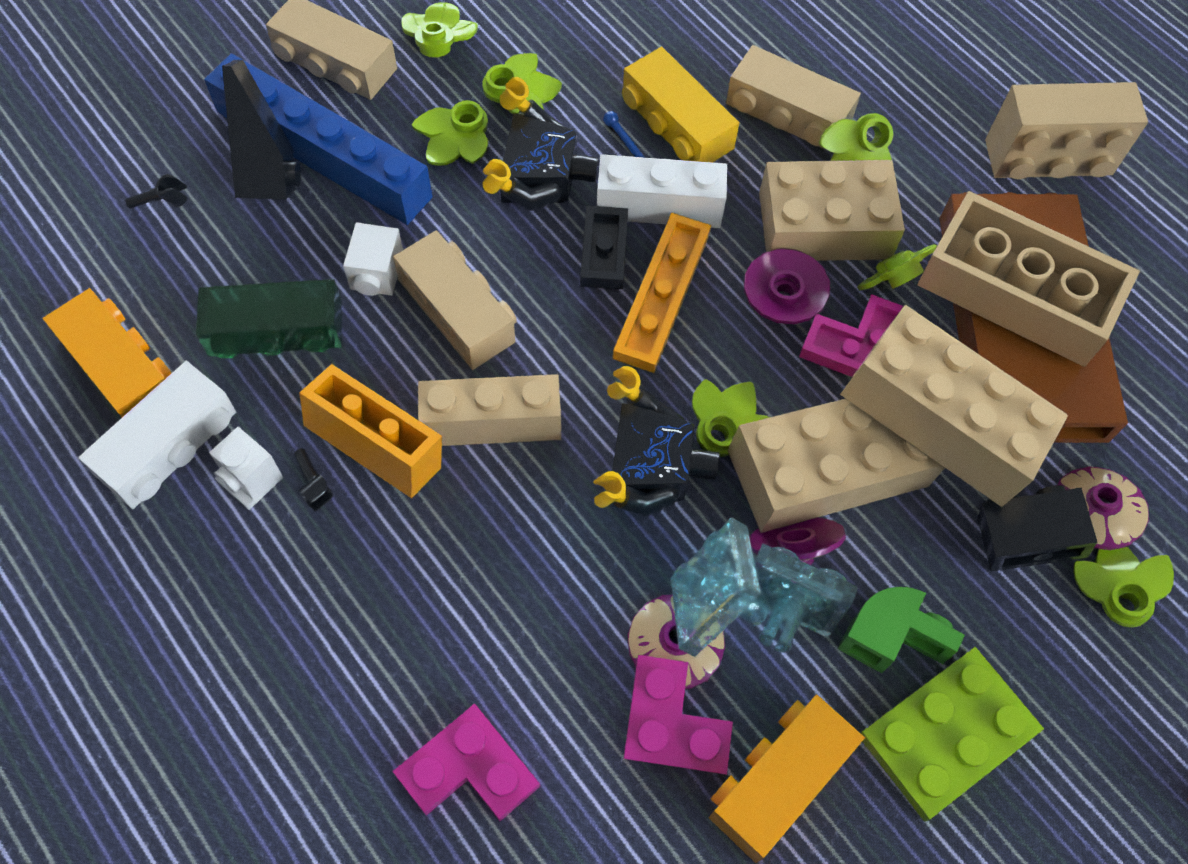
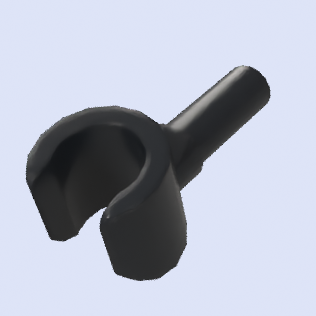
[125,174,187,208]
[294,448,333,511]

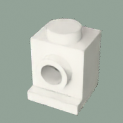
[209,427,283,510]

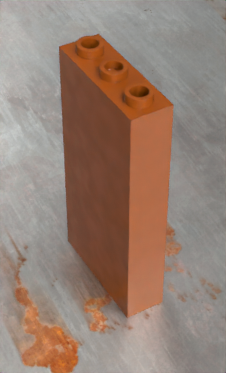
[939,192,1128,443]

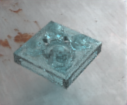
[671,518,771,657]
[739,543,858,653]

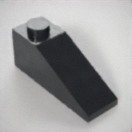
[222,60,301,200]

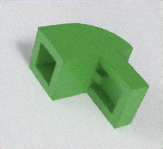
[838,587,965,673]

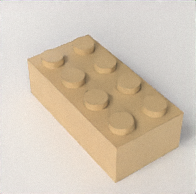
[917,191,1140,367]
[840,305,1068,507]
[728,398,945,533]

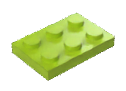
[861,647,1044,822]

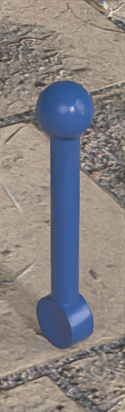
[603,111,645,158]

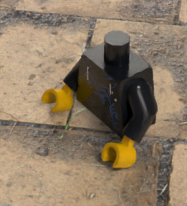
[482,77,599,211]
[593,366,719,517]

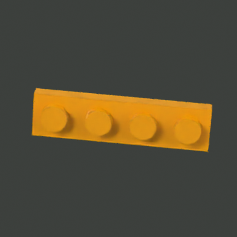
[613,213,711,373]

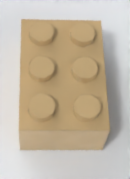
[985,82,1148,179]
[759,160,905,261]

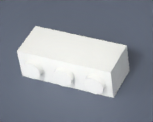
[597,154,727,228]
[78,360,237,510]

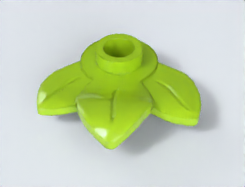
[401,2,478,57]
[482,53,562,114]
[412,100,488,166]
[819,113,893,161]
[857,244,937,291]
[692,379,770,457]
[1074,547,1174,627]

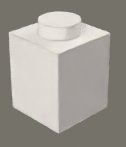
[343,222,403,296]

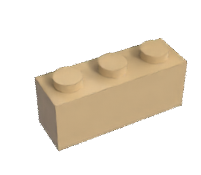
[266,0,397,100]
[726,45,861,149]
[393,230,517,370]
[418,374,561,446]

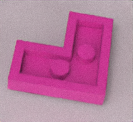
[799,294,904,377]
[623,655,733,775]
[392,704,540,821]

